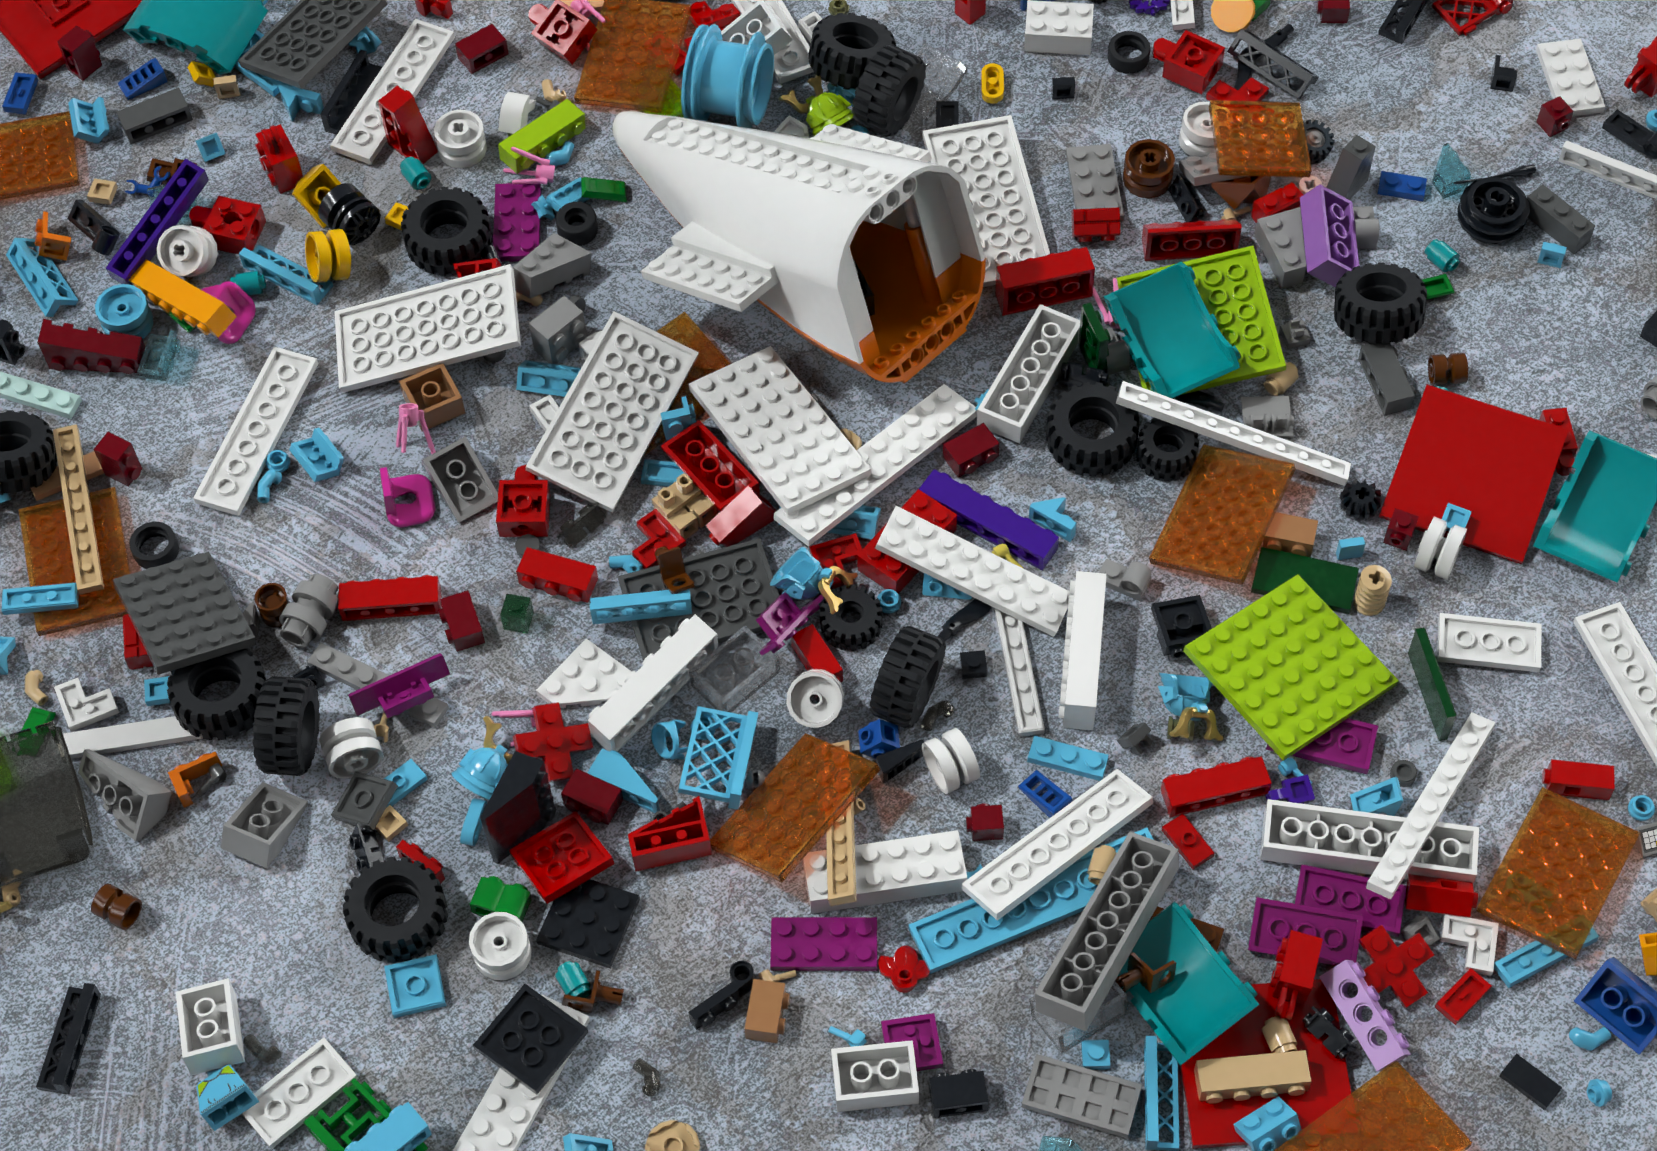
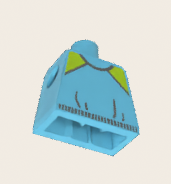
[196,1065,259,1131]

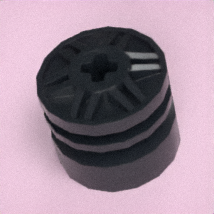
[318,183,381,245]

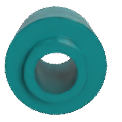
[400,157,431,190]
[1424,239,1460,273]
[230,271,266,296]
[555,961,592,1003]

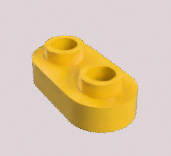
[981,63,1004,104]

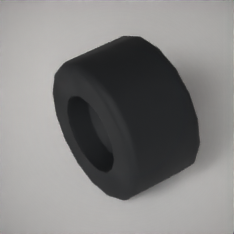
[556,202,598,246]

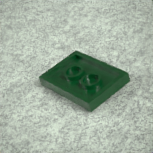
[1078,302,1111,370]

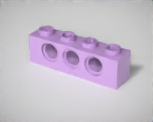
[1319,960,1411,1071]

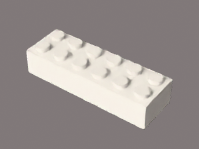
[977,304,1080,444]
[1058,571,1106,731]
[588,614,719,752]
[802,830,967,914]

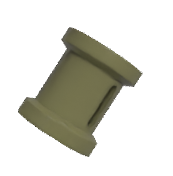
[1167,716,1194,741]

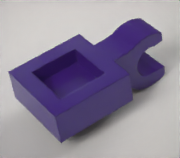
[1265,774,1315,804]

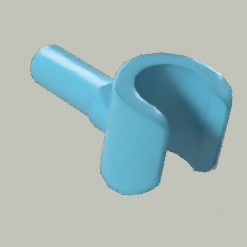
[1278,758,1313,784]
[828,1026,867,1047]

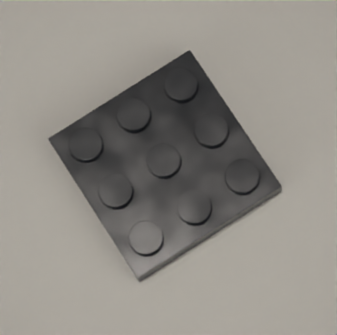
[536,879,640,969]
[473,984,588,1095]

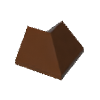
[1211,172,1272,210]

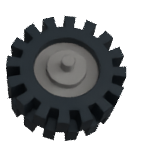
[1290,119,1335,164]

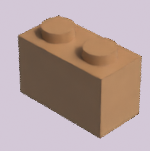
[1262,511,1318,557]
[744,979,790,1043]

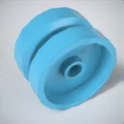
[95,284,154,339]

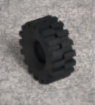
[820,585,882,651]

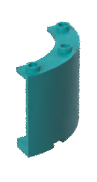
[123,0,269,75]
[1104,262,1240,398]
[1533,430,1657,583]
[1118,901,1259,1066]

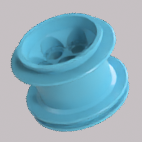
[681,24,774,129]

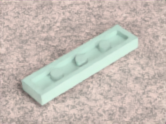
[0,371,82,419]

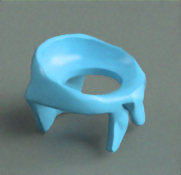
[349,26,382,54]
[651,719,688,760]

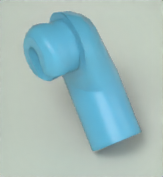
[609,555,643,573]

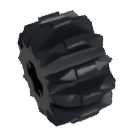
[1340,478,1382,520]

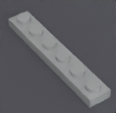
[307,643,449,728]

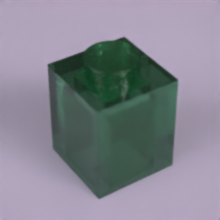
[500,594,534,634]

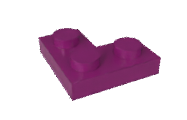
[881,1013,943,1071]

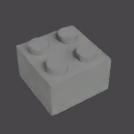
[529,296,587,364]

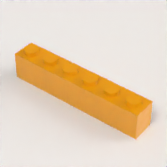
[129,259,237,338]

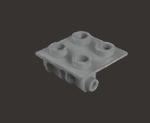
[1241,396,1294,438]

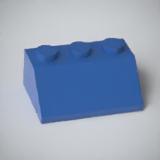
[1574,957,1657,1055]

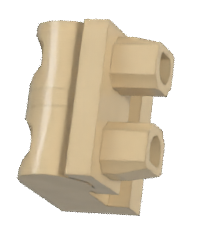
[651,473,717,540]

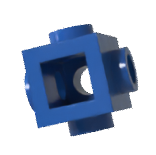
[858,719,900,760]

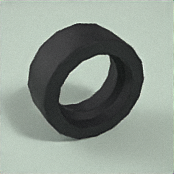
[1108,31,1150,74]
[129,521,179,569]

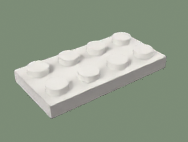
[1536,38,1605,117]
[1437,613,1542,672]
[242,1037,358,1150]

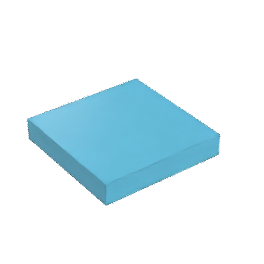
[384,954,447,1018]

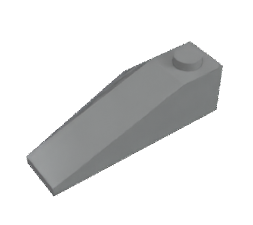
[78,749,172,841]

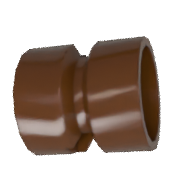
[1428,353,1468,386]
[254,583,290,628]
[91,883,142,930]

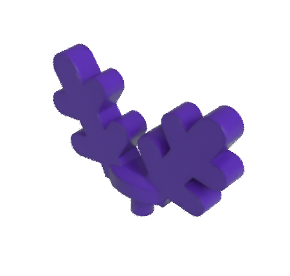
[1129,0,1170,16]

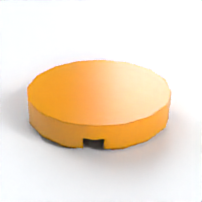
[1211,0,1255,33]

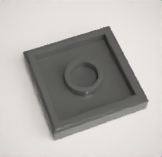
[331,771,398,830]

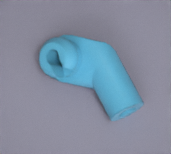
[545,141,575,166]
[257,469,282,503]
[1569,1027,1612,1051]

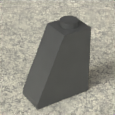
[1326,135,1376,200]

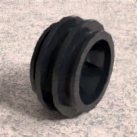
[1457,177,1530,244]

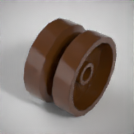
[1123,139,1175,199]

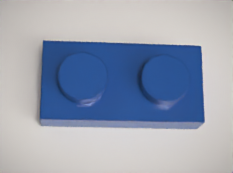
[2,72,39,115]
[1377,171,1427,202]

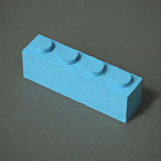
[344,1102,432,1151]

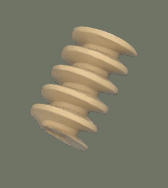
[1353,565,1392,616]

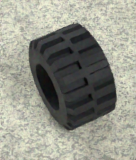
[1136,417,1199,481]

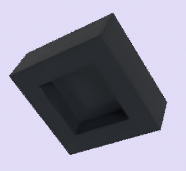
[1051,77,1075,100]
[960,650,988,679]

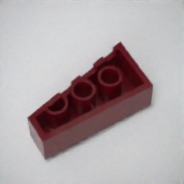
[37,319,147,374]

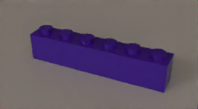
[106,158,209,285]
[919,469,1059,571]

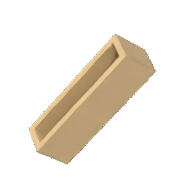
[1194,1050,1311,1103]

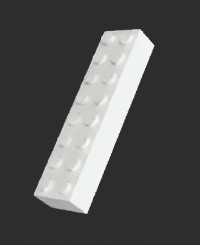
[1260,799,1479,883]

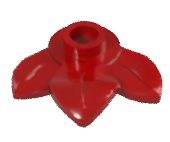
[878,945,930,993]

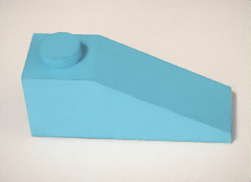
[588,748,660,813]

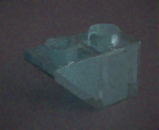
[1432,143,1471,199]

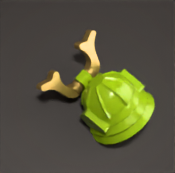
[779,75,853,136]

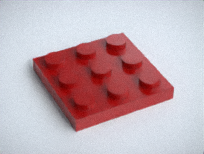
[509,811,615,904]

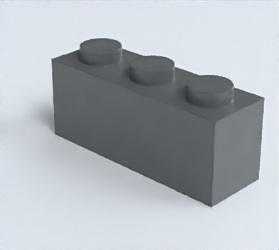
[116,88,193,145]
[1527,184,1595,254]
[1358,343,1416,416]

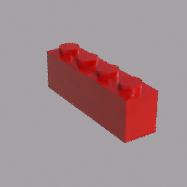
[338,575,441,621]
[1161,756,1272,818]

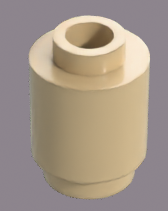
[1263,362,1299,396]
[1087,845,1117,885]
[1262,1016,1297,1053]

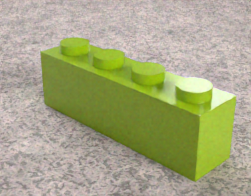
[498,99,586,174]

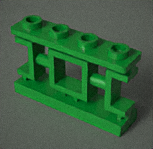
[304,1078,428,1151]

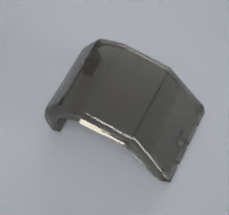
[0,721,94,888]

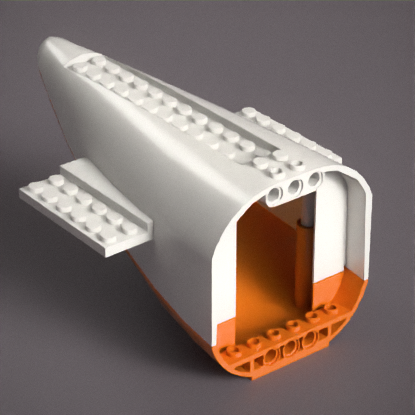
[613,111,986,383]

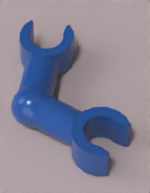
[125,166,170,196]

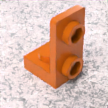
[35,211,71,261]
[168,752,222,808]

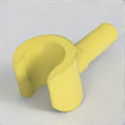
[992,544,1023,568]

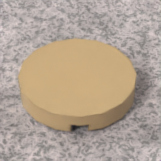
[645,1120,700,1151]

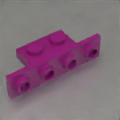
[756,592,824,656]
[348,653,450,718]

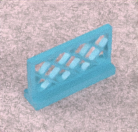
[678,706,758,810]

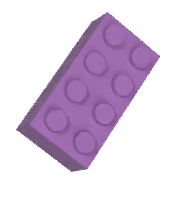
[1300,184,1359,287]

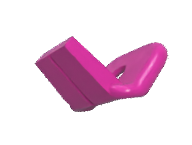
[202,281,256,344]
[380,467,436,528]

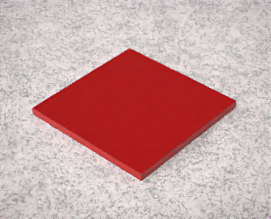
[0,0,142,80]
[1379,384,1569,564]
[1181,979,1358,1149]

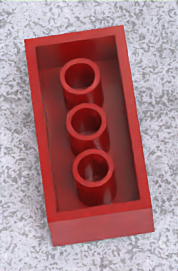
[995,247,1095,316]
[857,489,957,594]

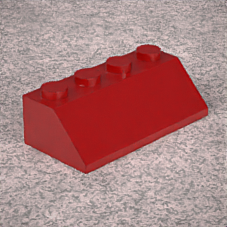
[1142,219,1242,261]
[661,420,760,511]

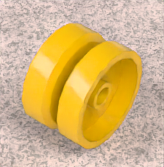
[305,229,351,283]

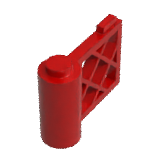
[1432,0,1513,36]

